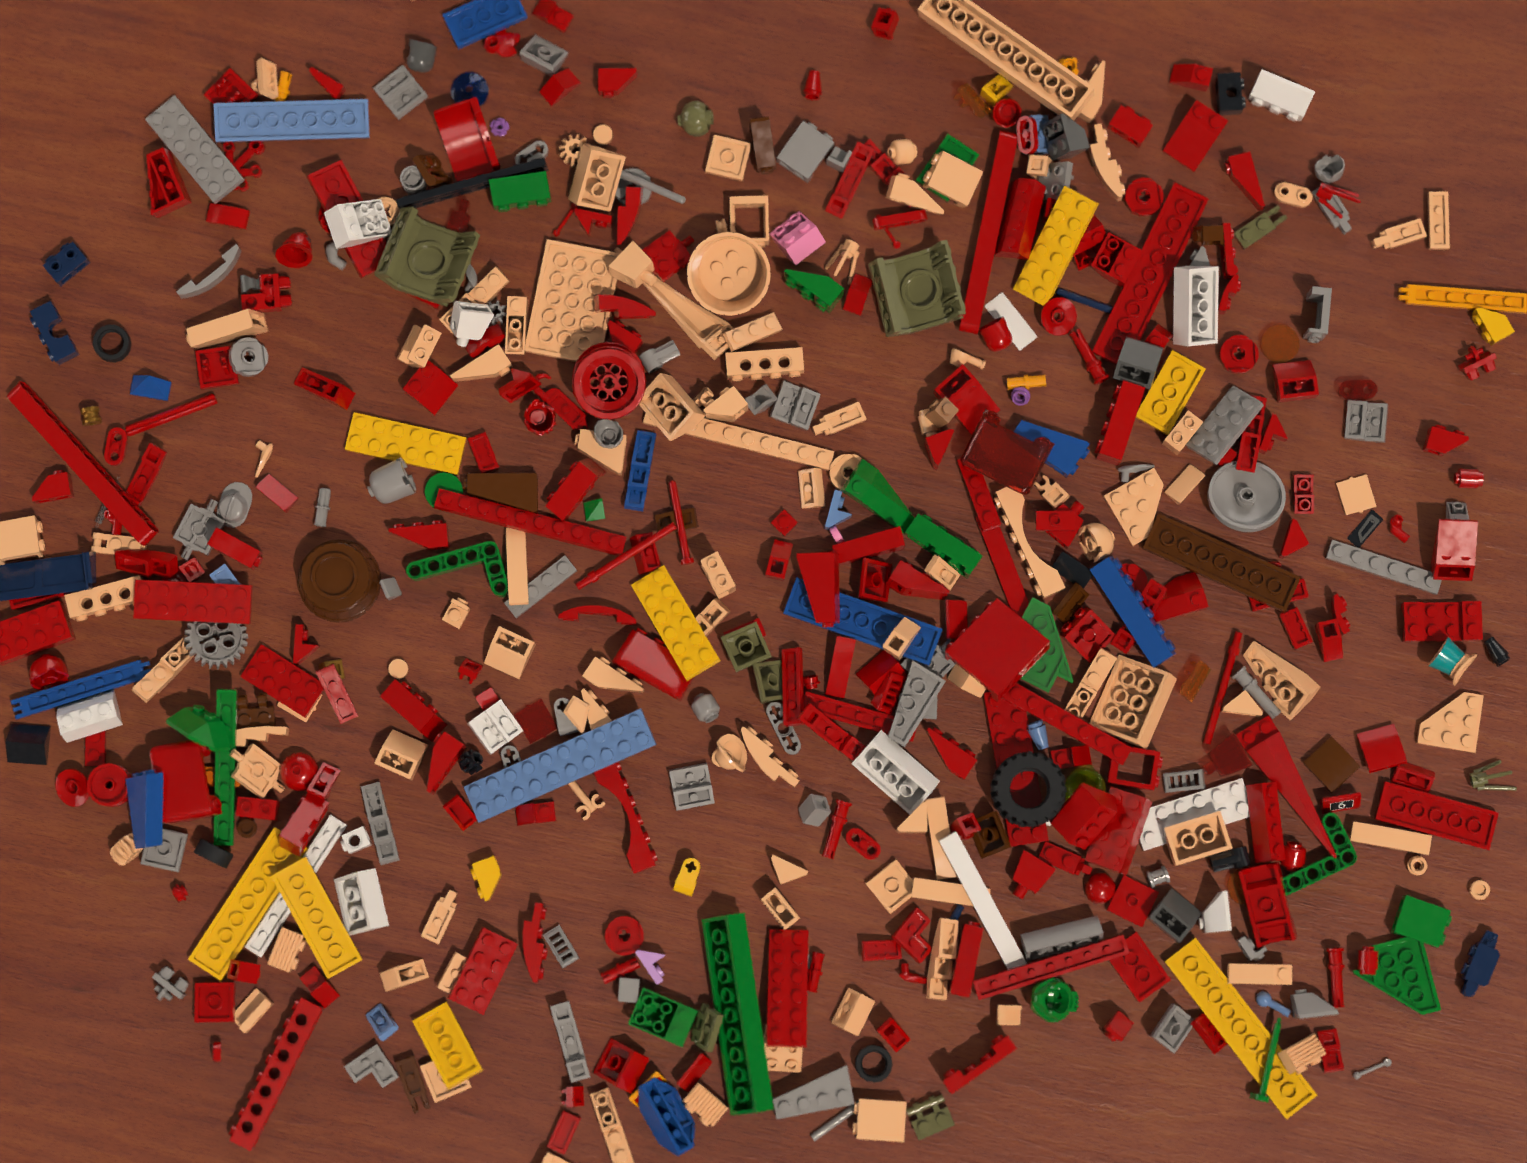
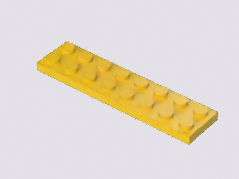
[188,827,308,981]

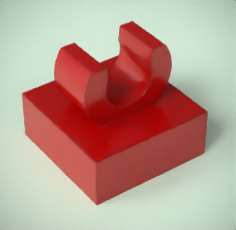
[458,658,483,684]
[561,1086,584,1107]

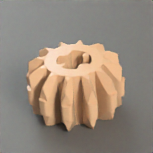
[559,134,590,167]
[110,833,143,866]

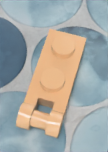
[91,533,147,555]

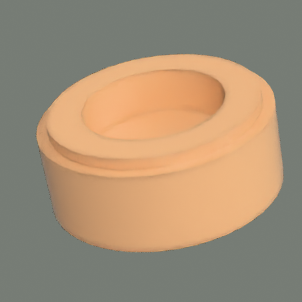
[593,125,613,145]
[388,659,409,679]
[1469,880,1490,900]

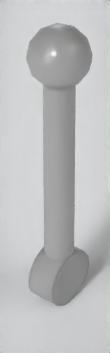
[1353,1058,1392,1079]

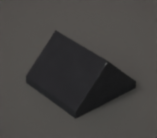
[5,723,51,765]

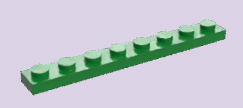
[213,689,238,846]

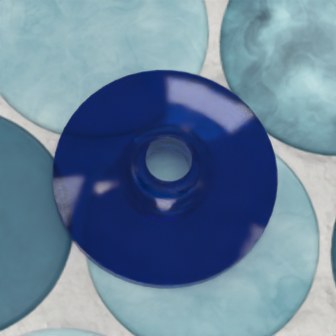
[451,72,489,107]

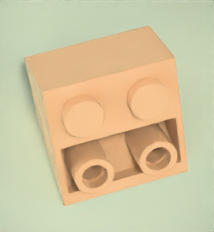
[703,386,748,422]
[484,626,536,680]
[374,729,428,780]

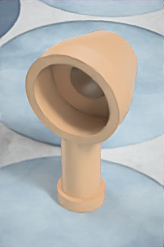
[950,348,986,370]

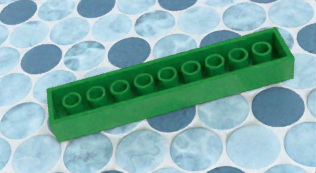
[701,913,774,1116]

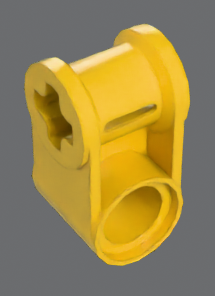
[673,858,700,897]

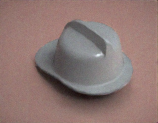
[217,482,252,528]

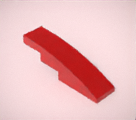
[863,139,912,208]
[1235,395,1267,473]

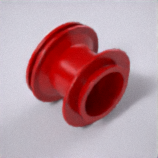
[572,342,646,420]

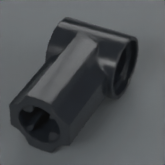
[1209,846,1251,873]

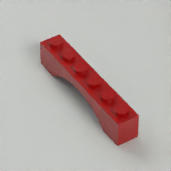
[594,762,658,874]

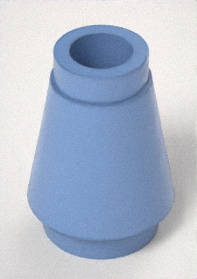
[1027,720,1049,750]

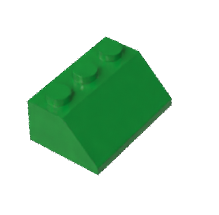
[489,171,552,212]

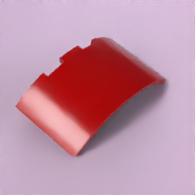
[433,97,501,182]

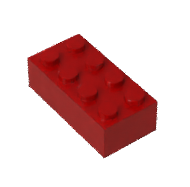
[1094,380,1145,466]
[0,601,76,665]
[1085,787,1152,876]

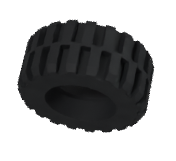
[990,751,1067,827]

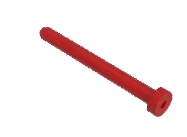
[669,480,694,565]

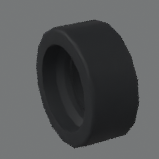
[93,324,131,363]
[194,838,234,869]
[855,1045,893,1083]

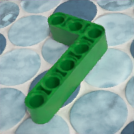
[406,541,508,598]
[1283,813,1357,896]

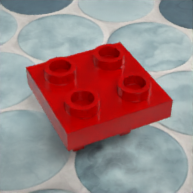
[203,68,258,105]
[195,345,240,390]

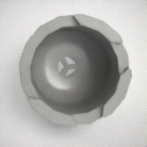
[367,458,417,504]

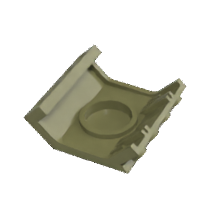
[374,207,480,307]
[868,240,966,337]

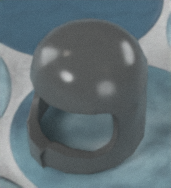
[407,39,437,73]

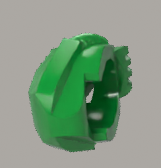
[1031,977,1079,1023]

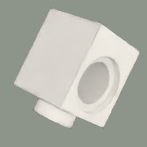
[340,826,372,854]

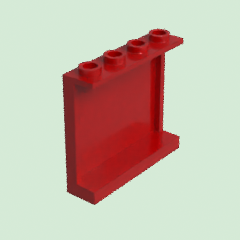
[945,598,1050,702]

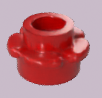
[803,675,820,689]
[171,884,188,903]

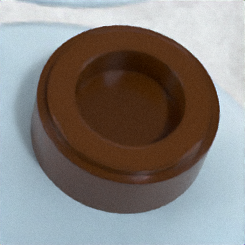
[237,818,257,838]

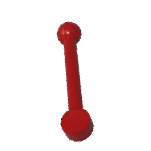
[553,203,578,237]
[875,215,901,249]

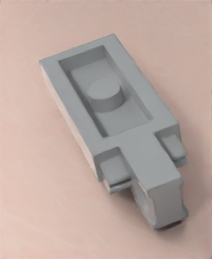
[1311,183,1352,235]

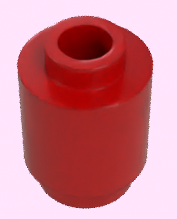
[1454,469,1484,489]
[1358,946,1378,975]

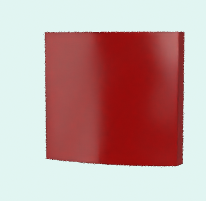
[1357,724,1407,773]

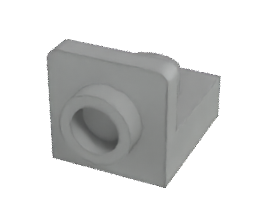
[1236,936,1267,962]

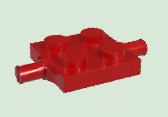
[642,230,695,282]

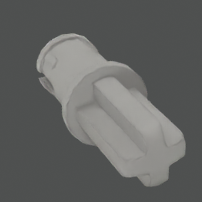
[314,488,331,527]

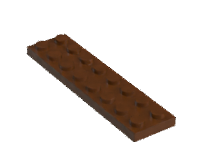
[1142,513,1301,613]

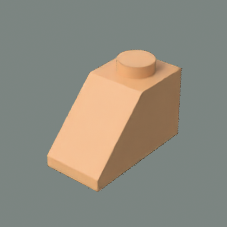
[380,959,429,992]

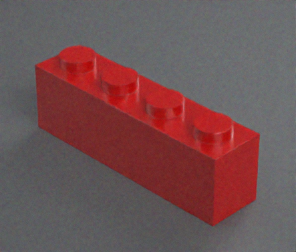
[1246,782,1286,863]

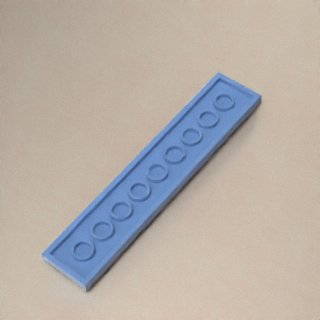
[464,709,657,823]

